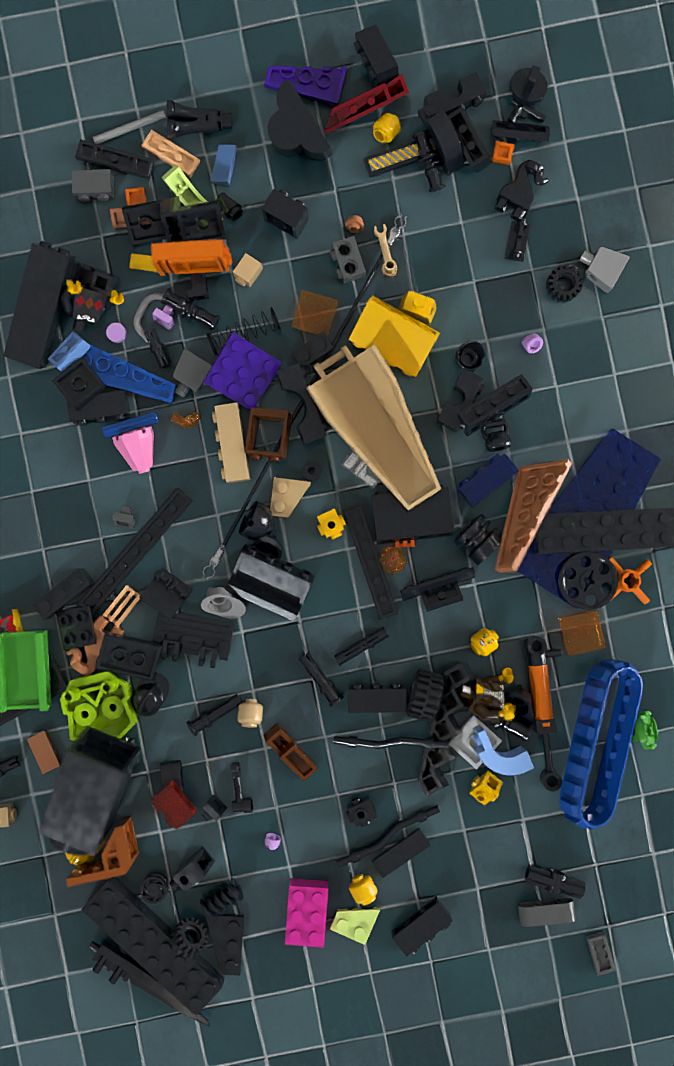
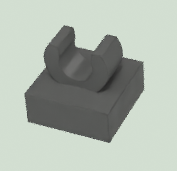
[112,506,135,530]

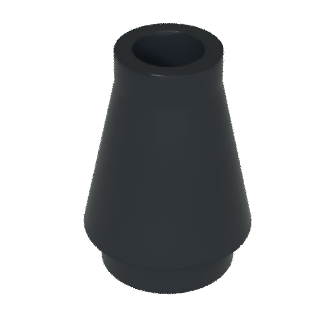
[216,192,243,221]

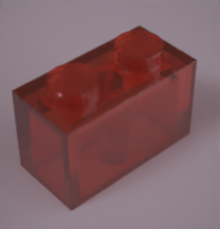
[151,780,197,830]

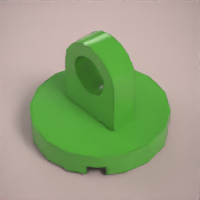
[631,710,658,750]

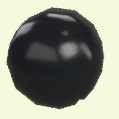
[455,341,486,371]

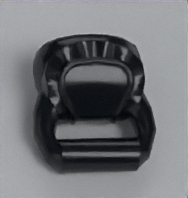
[481,418,511,452]

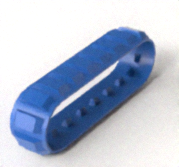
[559,658,643,830]

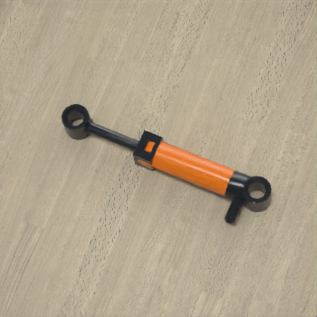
[524,635,562,792]

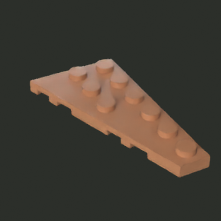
[495,459,572,572]

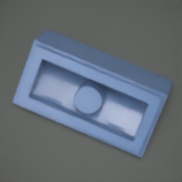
[210,145,237,187]
[48,331,90,372]

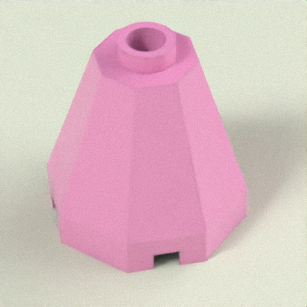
[112,426,154,474]

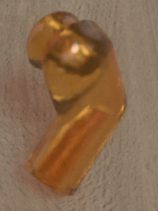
[171,412,200,429]

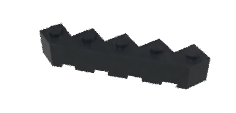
[417,662,476,796]

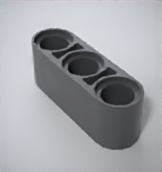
[518,898,576,927]

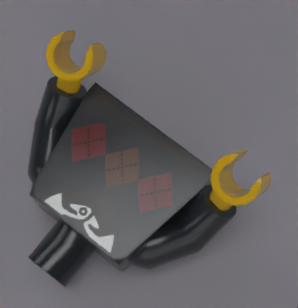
[60,280,124,332]

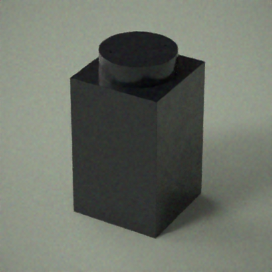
[38,726,141,855]

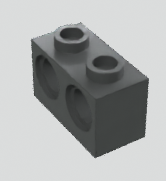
[330,236,366,284]

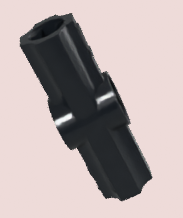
[525,864,586,899]

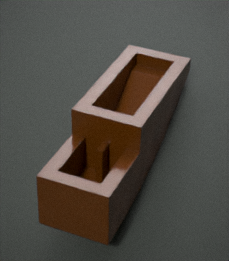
[263,722,318,781]

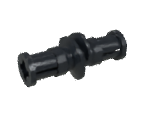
[412,130,446,193]
[161,288,220,331]
[472,713,532,742]

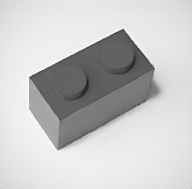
[72,169,115,202]

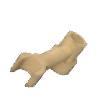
[374,224,397,278]

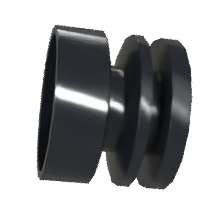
[454,514,503,565]

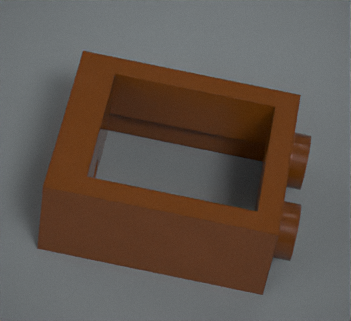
[245,407,292,462]

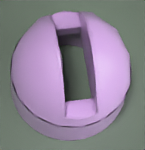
[265,833,281,850]

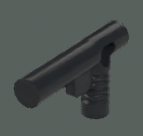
[508,98,547,123]

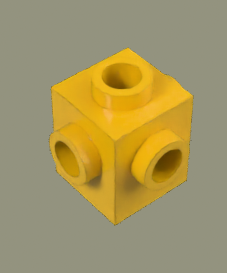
[317,509,346,540]
[469,771,503,805]

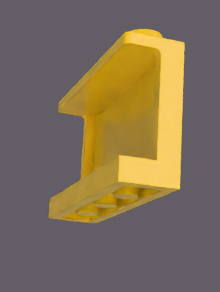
[349,296,440,377]

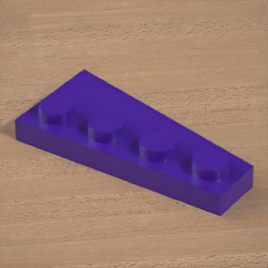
[264,66,347,106]

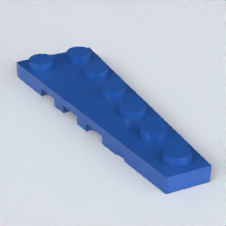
[61,344,177,404]

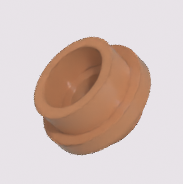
[345,215,364,233]

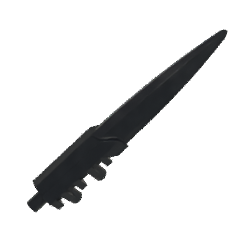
[88,940,210,1027]

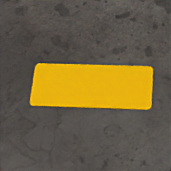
[129,253,158,272]

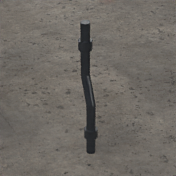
[334,736,449,750]
[336,805,440,868]

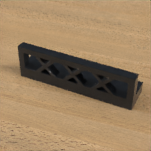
[457,374,533,437]

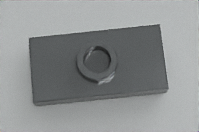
[585,931,616,976]

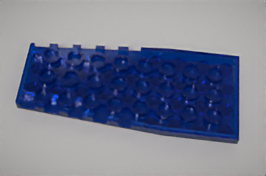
[516,429,661,609]

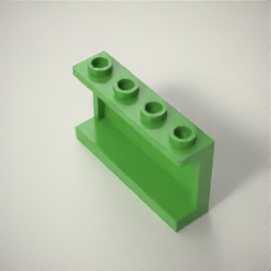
[0,630,52,713]

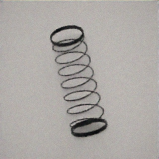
[206,307,281,356]

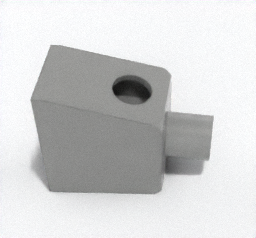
[579,247,630,294]

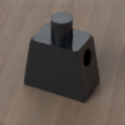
[170,846,215,891]

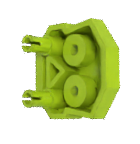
[60,671,138,741]

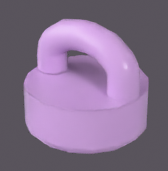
[521,334,543,354]

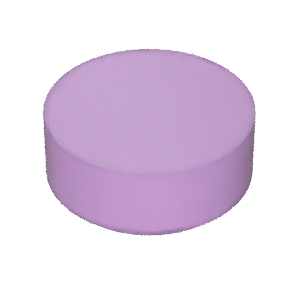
[106,323,127,343]

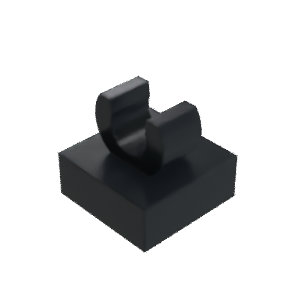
[202,795,227,821]

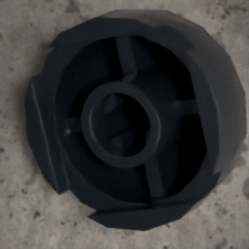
[238,501,274,540]

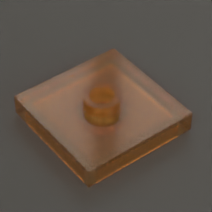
[291,290,338,336]
[559,610,606,656]

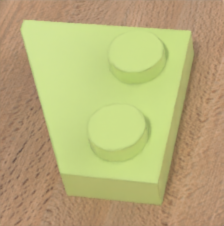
[330,907,380,945]

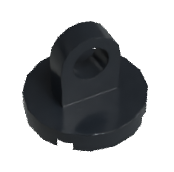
[509,65,548,106]

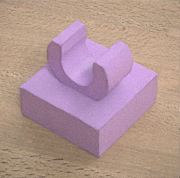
[152,305,174,330]

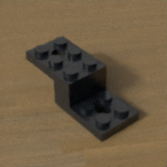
[122,196,226,245]

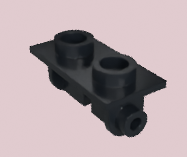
[504,219,530,262]

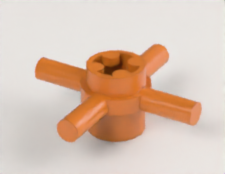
[608,556,652,605]

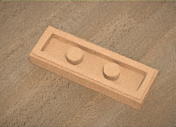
[141,129,200,178]

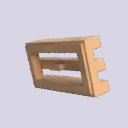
[103,585,140,627]

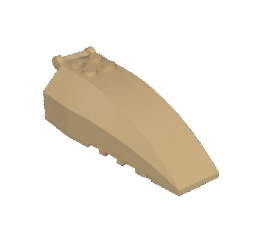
[306,344,441,510]

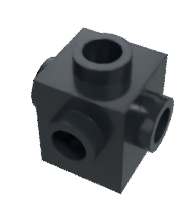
[346,795,377,827]

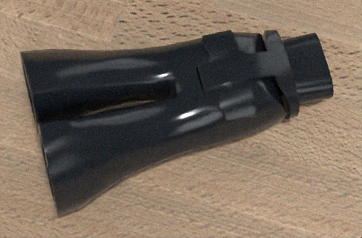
[167,100,232,139]

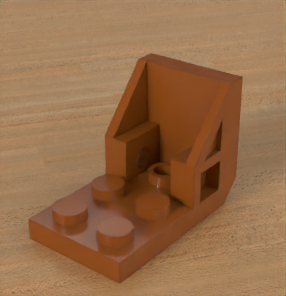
[66,816,139,887]

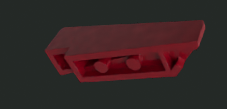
[324,74,409,134]

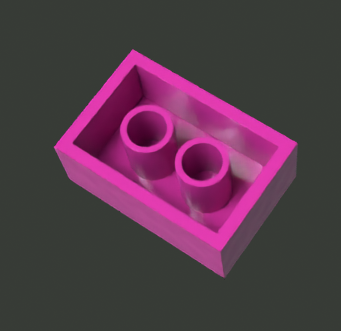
[285,878,328,947]

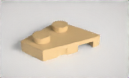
[270,477,311,518]

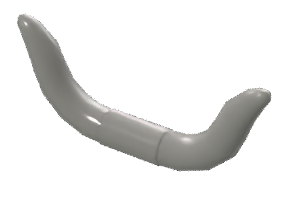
[134,293,164,343]

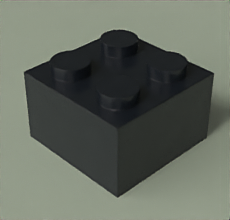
[262,188,308,239]

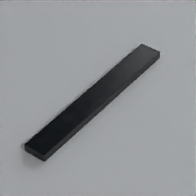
[78,488,193,615]

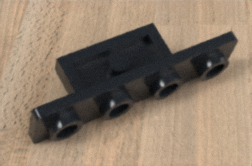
[400,567,475,612]

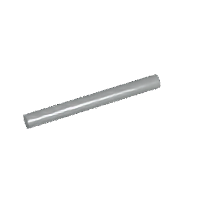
[93,110,166,144]

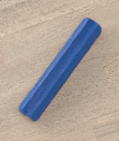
[102,412,159,438]

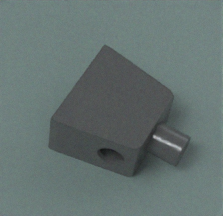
[173,349,212,398]

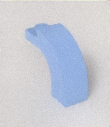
[473,725,534,775]

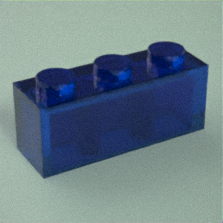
[457,453,519,508]

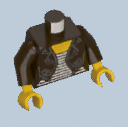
[459,668,514,723]

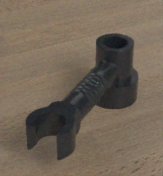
[230,762,253,813]

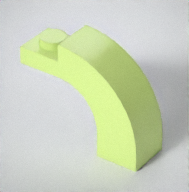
[161,165,223,227]

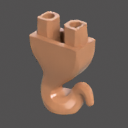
[66,615,124,675]

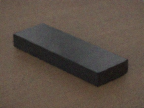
[372,828,431,878]

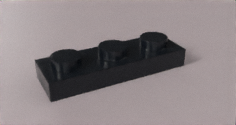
[491,120,550,143]

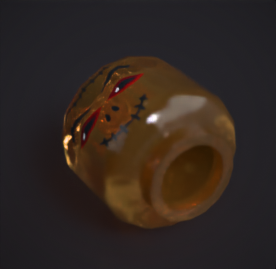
[379,545,407,575]

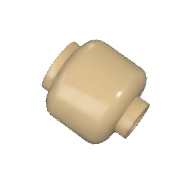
[237,699,263,728]

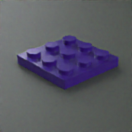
[203,332,282,411]

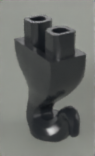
[494,160,550,222]

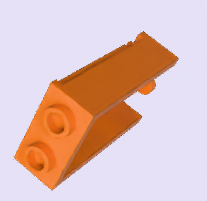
[152,240,232,276]

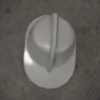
[201,587,246,619]

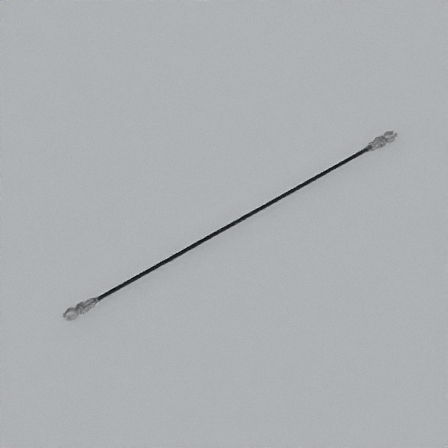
[203,213,407,580]

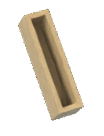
[212,403,251,483]

